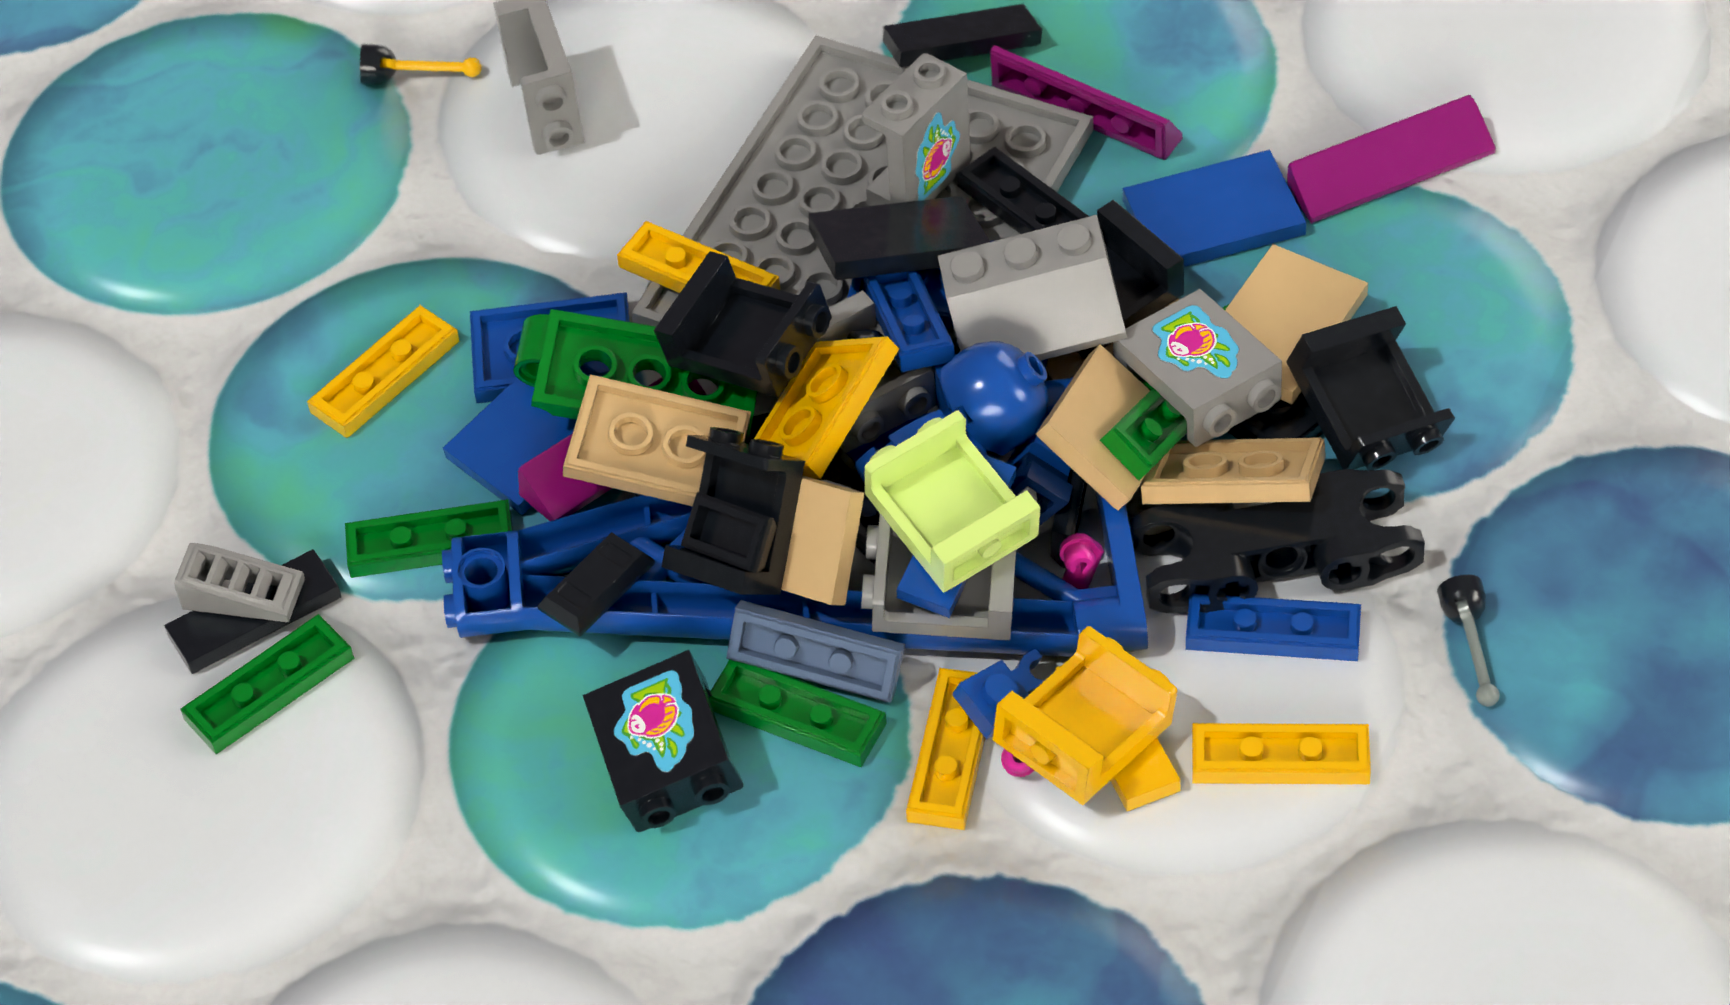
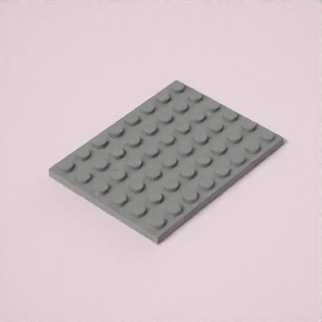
[631,35,1093,414]

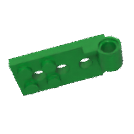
[513,309,757,444]

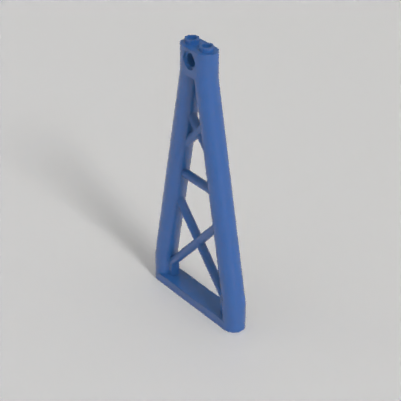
[442,378,1148,657]

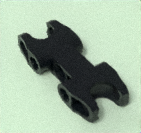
[1130,469,1425,613]

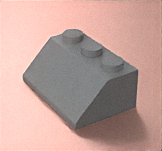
[938,215,1128,361]

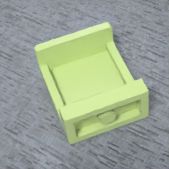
[865,410,1040,593]

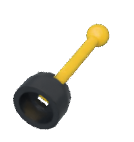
[360,44,482,84]

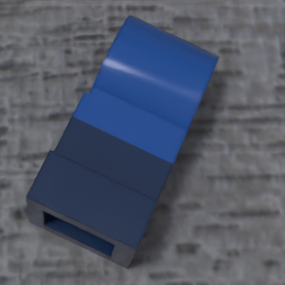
[1009,416,1073,526]

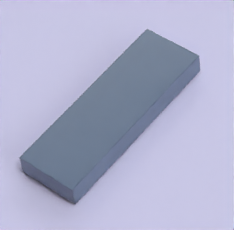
[726,600,905,703]

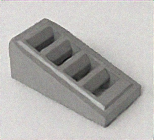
[174,543,305,622]

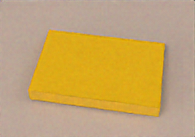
[754,336,899,479]

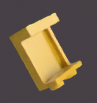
[992,626,1177,805]

